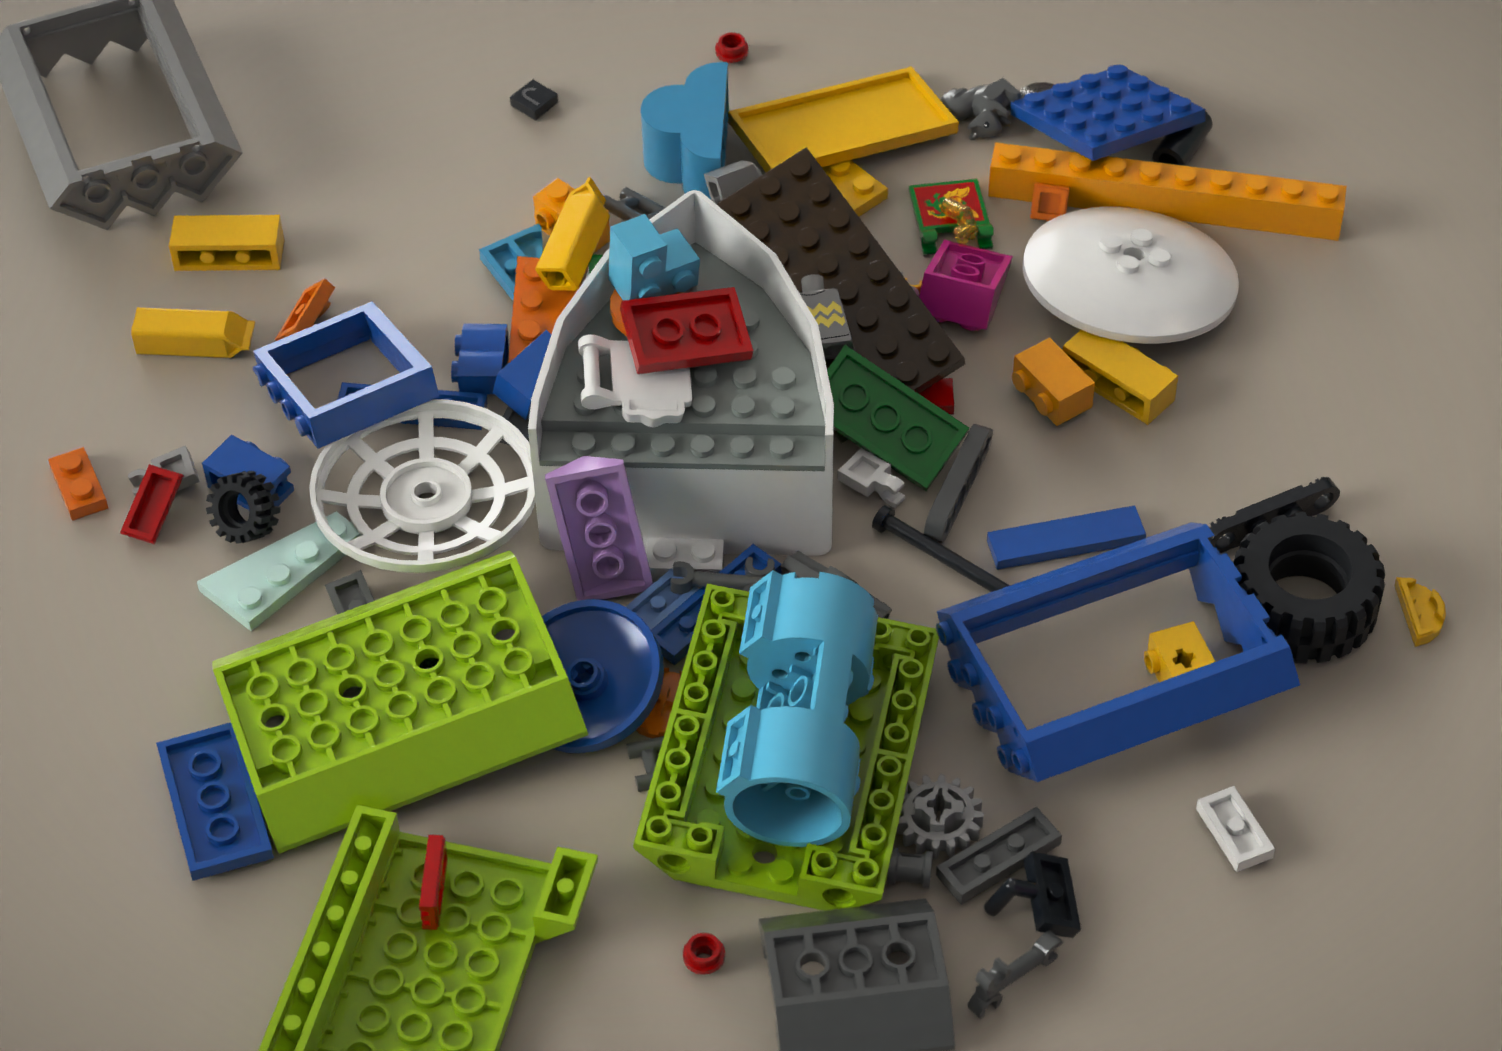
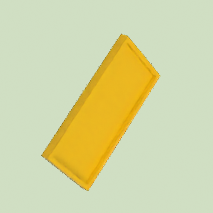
[728,66,959,172]

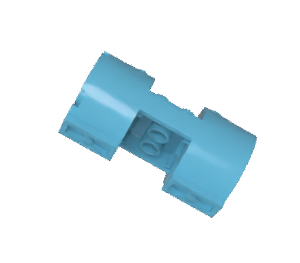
[716,570,878,847]

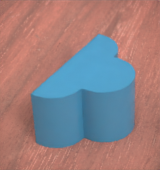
[641,62,729,199]

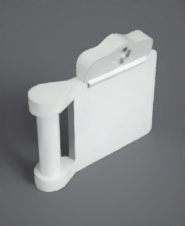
[578,334,692,428]

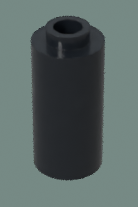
[1152,111,1213,166]

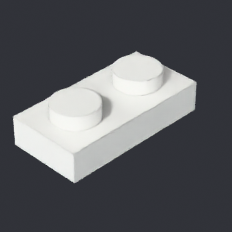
[1196,786,1275,872]

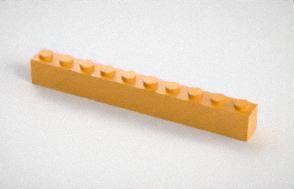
[988,142,1347,241]

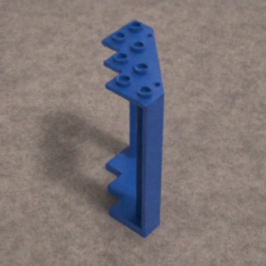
[936,522,1300,782]

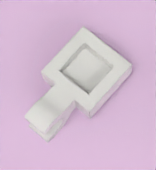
[837,448,905,508]

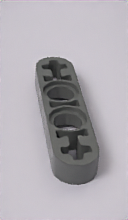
[924,424,993,542]

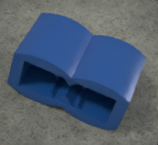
[451,323,509,394]

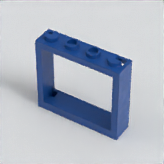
[253,301,439,449]

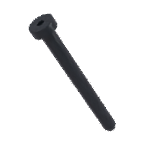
[872,505,1010,592]

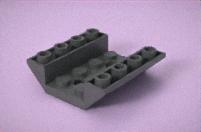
[758,898,955,1051]

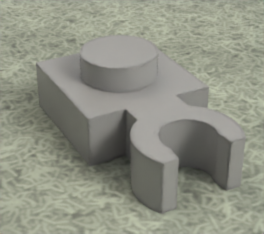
[128,445,200,496]

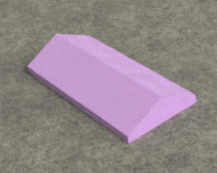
[545,456,653,601]

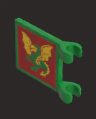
[909,179,994,255]

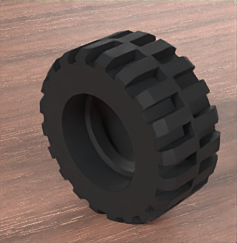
[1234,512,1385,663]

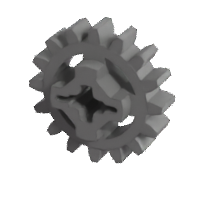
[896,774,984,859]

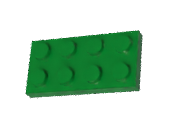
[827,345,969,491]

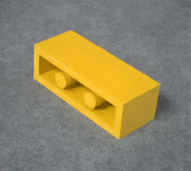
[169,215,284,271]
[1063,330,1178,425]

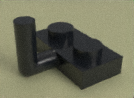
[984,851,1081,938]

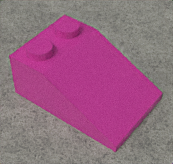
[919,240,1013,331]

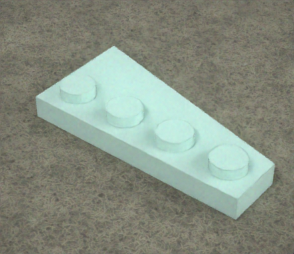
[197,511,362,631]

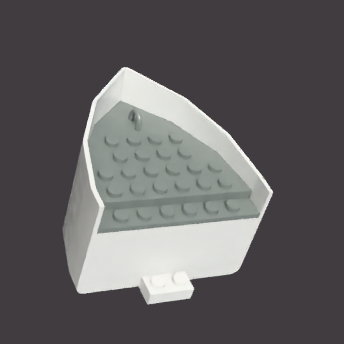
[528,190,834,583]

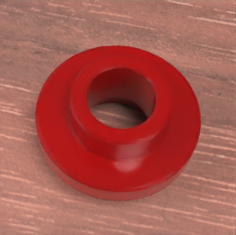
[715,32,749,63]
[683,933,725,975]

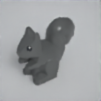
[941,78,1022,140]

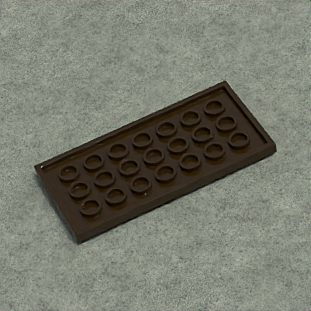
[717,147,966,444]

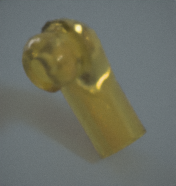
[941,198,978,244]

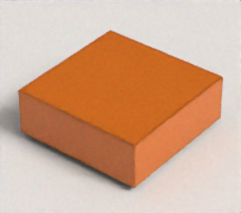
[1030,182,1070,221]

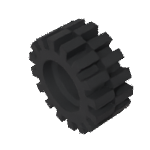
[206,471,280,544]

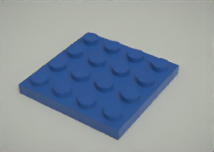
[1010,65,1205,161]

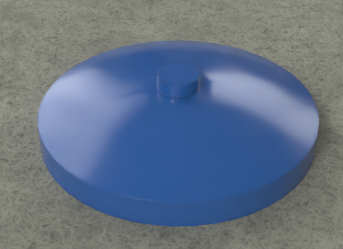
[542,599,664,753]

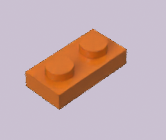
[275,278,336,341]
[48,447,108,521]

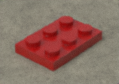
[620,287,753,374]

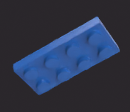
[156,722,274,881]

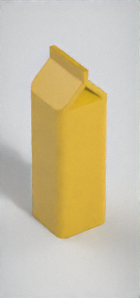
[535,177,610,291]
[131,307,255,358]

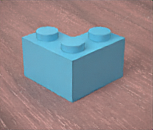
[608,214,700,300]

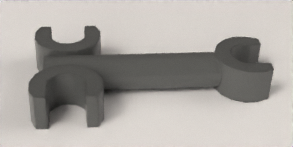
[671,557,775,594]
[968,930,1063,1019]

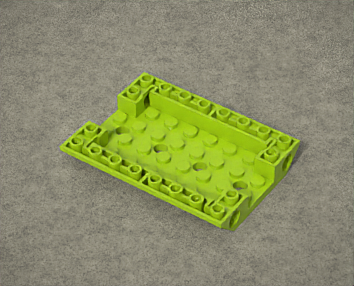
[212,550,588,854]
[633,584,939,911]

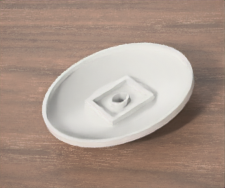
[1023,207,1239,344]

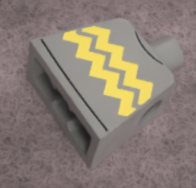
[800,274,855,360]

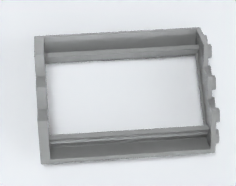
[0,0,243,230]

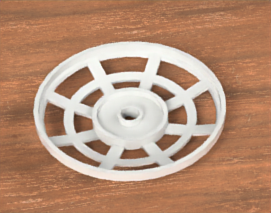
[309,399,536,573]

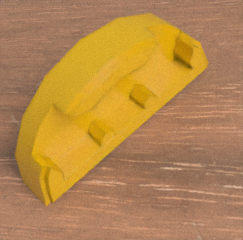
[1394,577,1446,647]

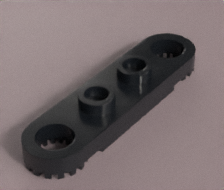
[1208,477,1340,553]

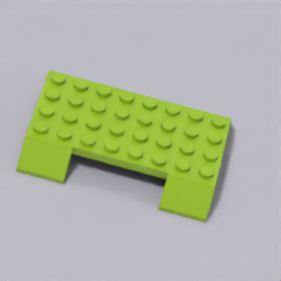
[258,805,598,1051]

